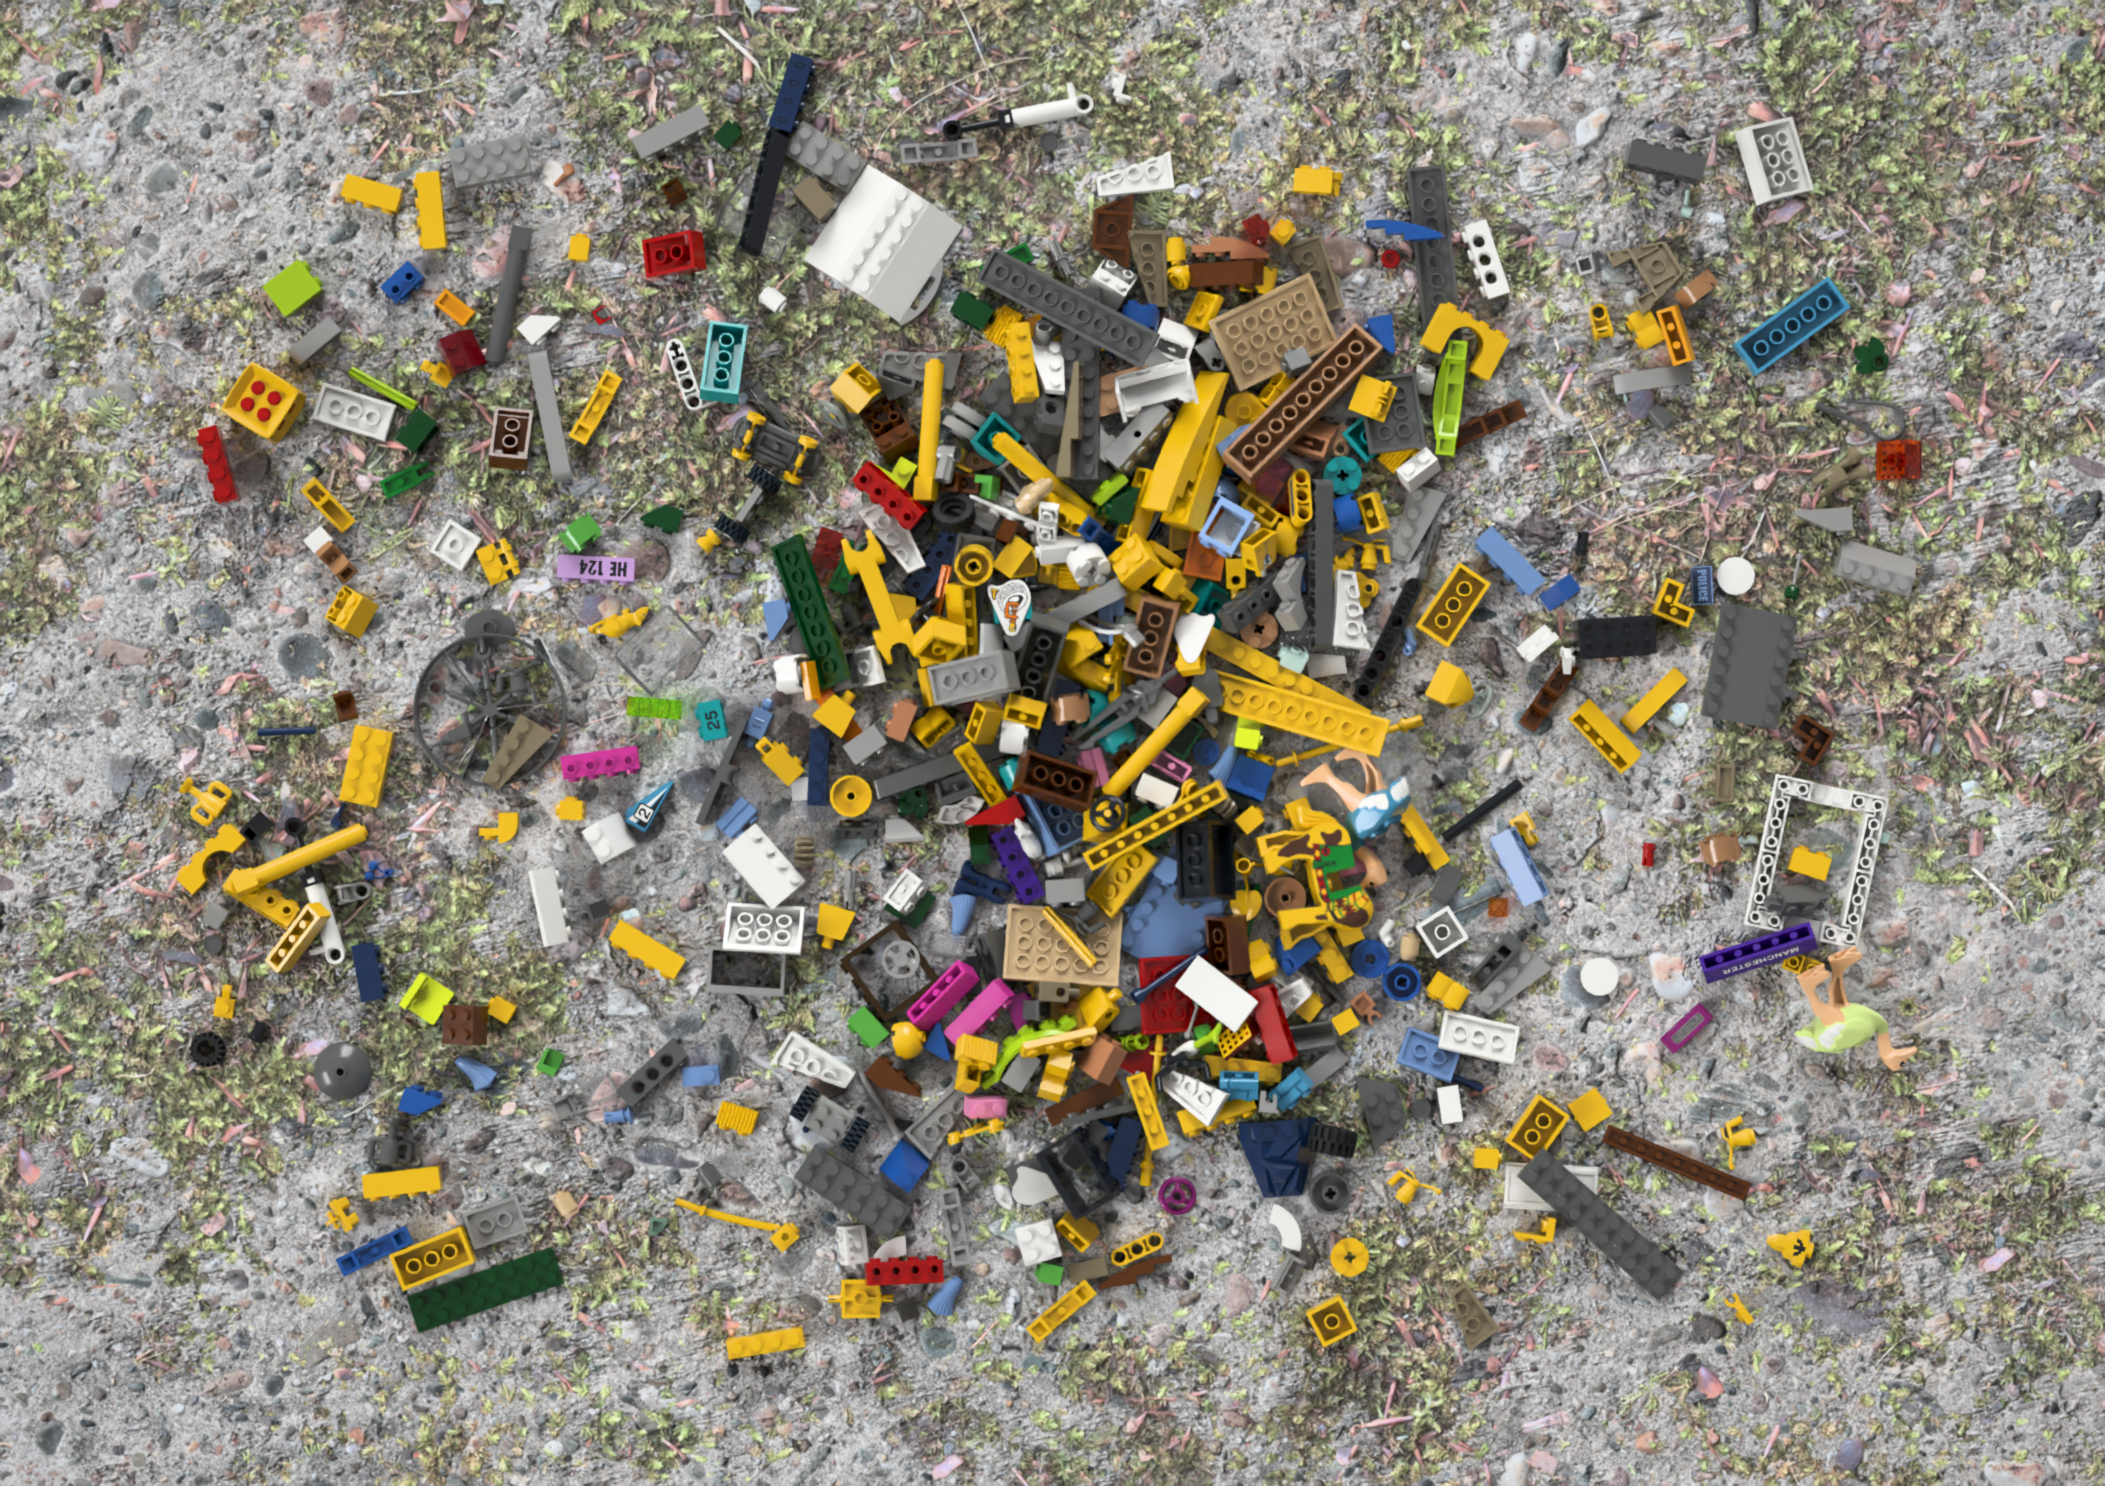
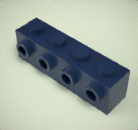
[903,531,958,602]

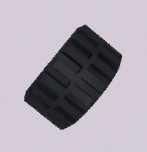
[1306,1123,1358,1158]

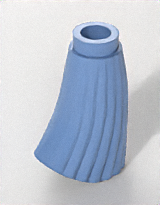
[1207,745,1239,789]
[949,892,978,937]
[454,1054,498,1091]
[926,1275,964,1316]

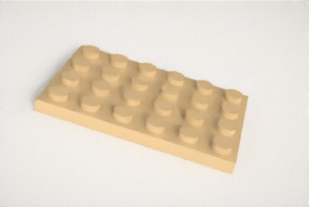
[1208,273,1338,392]
[1003,904,1123,988]

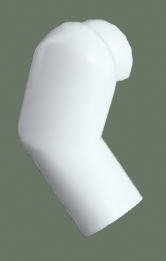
[1379,918,1396,948]

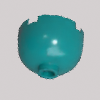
[1081,689,1109,727]

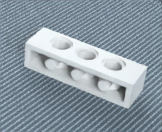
[1461,219,1510,301]

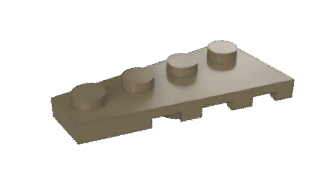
[1127,230,1168,308]
[1285,234,1345,313]
[482,714,554,790]

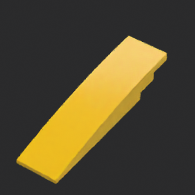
[1140,370,1230,513]

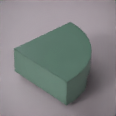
[649,1217,669,1236]

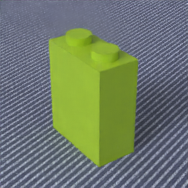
[262,259,324,319]

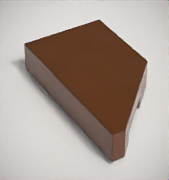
[1058,1000,1079,1015]

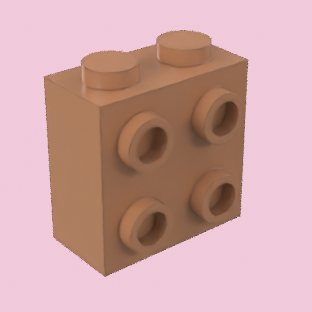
[884,698,919,743]
[1075,1031,1127,1085]

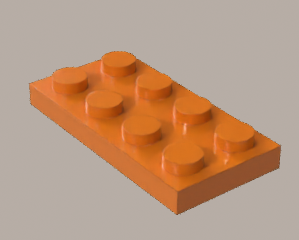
[1183,502,1225,582]

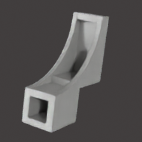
[1272,557,1308,631]

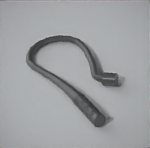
[1815,389,1905,441]

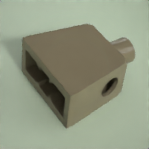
[1034,981,1080,1002]

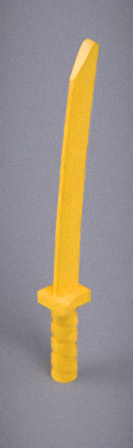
[675,1197,781,1231]

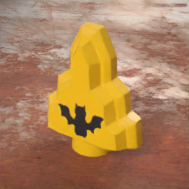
[1766,1229,1814,1268]

